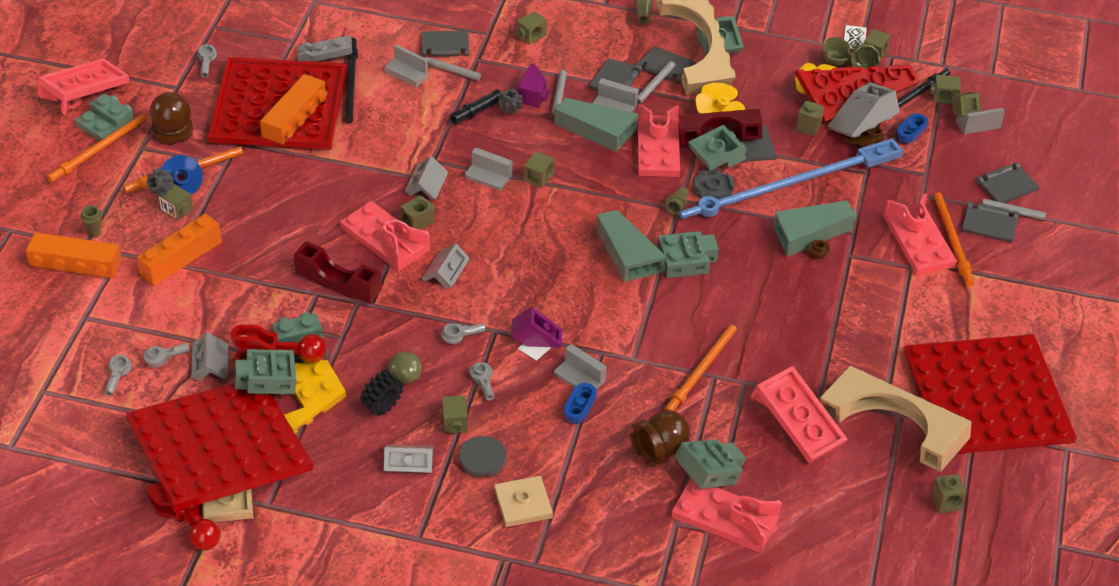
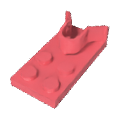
[37,58,129,115]
[637,104,680,177]
[883,193,957,275]
[340,201,430,271]
[751,366,848,464]
[671,478,782,553]

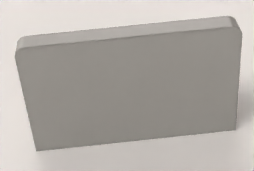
[384,45,428,88]
[593,78,639,112]
[956,108,1005,134]
[465,148,513,191]
[405,156,448,200]
[422,243,470,289]
[191,332,228,382]
[554,344,607,390]
[384,444,434,473]

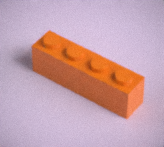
[260,74,327,145]
[137,213,222,286]
[26,232,122,278]

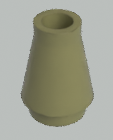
[634,0,653,23]
[665,187,688,215]
[80,205,102,238]

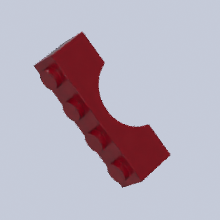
[678,108,762,146]
[294,241,382,304]

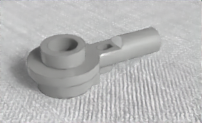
[197,44,217,78]
[441,323,485,344]
[143,343,190,368]
[104,355,132,396]
[470,362,495,401]

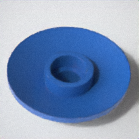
[161,155,203,194]

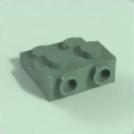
[695,16,744,56]
[75,93,133,141]
[688,125,747,170]
[272,312,329,363]

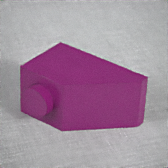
[517,63,549,108]
[511,307,563,348]

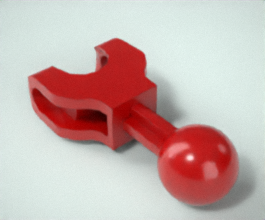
[230,324,327,363]
[146,483,221,551]

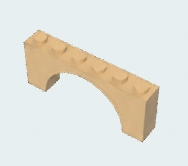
[655,0,736,95]
[820,366,972,472]

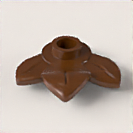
[844,127,884,147]

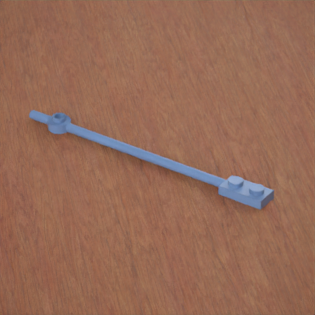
[679,138,904,219]

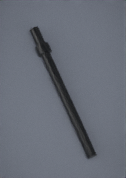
[345,38,358,123]
[898,68,951,108]

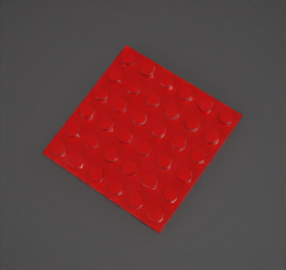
[208,57,347,150]
[904,334,1076,454]
[126,383,313,512]

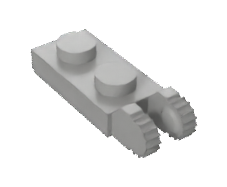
[297,35,352,62]

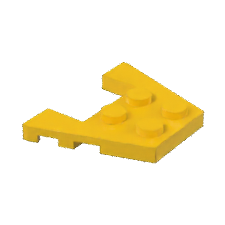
[284,360,346,434]

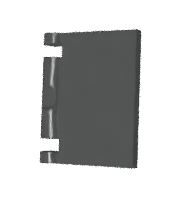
[422,31,469,57]
[637,46,696,84]
[589,58,642,91]
[735,124,777,163]
[976,162,1039,203]
[962,201,1019,243]

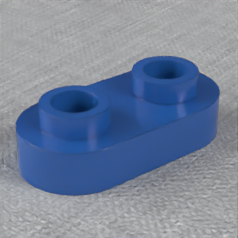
[896,113,928,144]
[564,383,597,424]

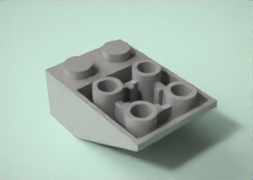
[828,82,900,137]

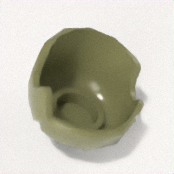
[822,37,851,67]
[850,43,880,68]
[388,351,423,384]

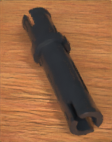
[449,89,503,125]

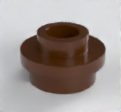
[808,240,830,260]

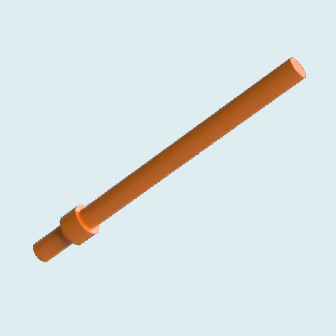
[46,114,146,183]
[123,146,243,193]
[934,192,975,287]
[663,324,737,411]

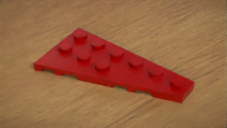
[795,65,920,124]

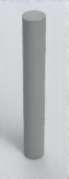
[426,57,481,81]
[638,61,676,104]
[552,70,567,114]
[982,199,1046,221]

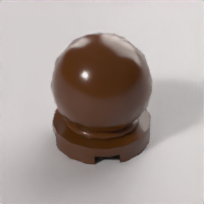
[149,92,193,145]
[630,410,691,467]

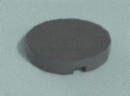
[693,169,734,199]
[459,436,506,478]

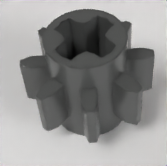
[499,89,522,114]
[146,168,173,195]

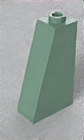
[554,98,639,152]
[773,200,856,256]
[596,210,666,282]

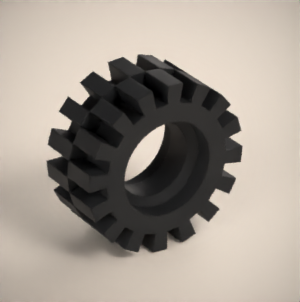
[360,371,404,416]

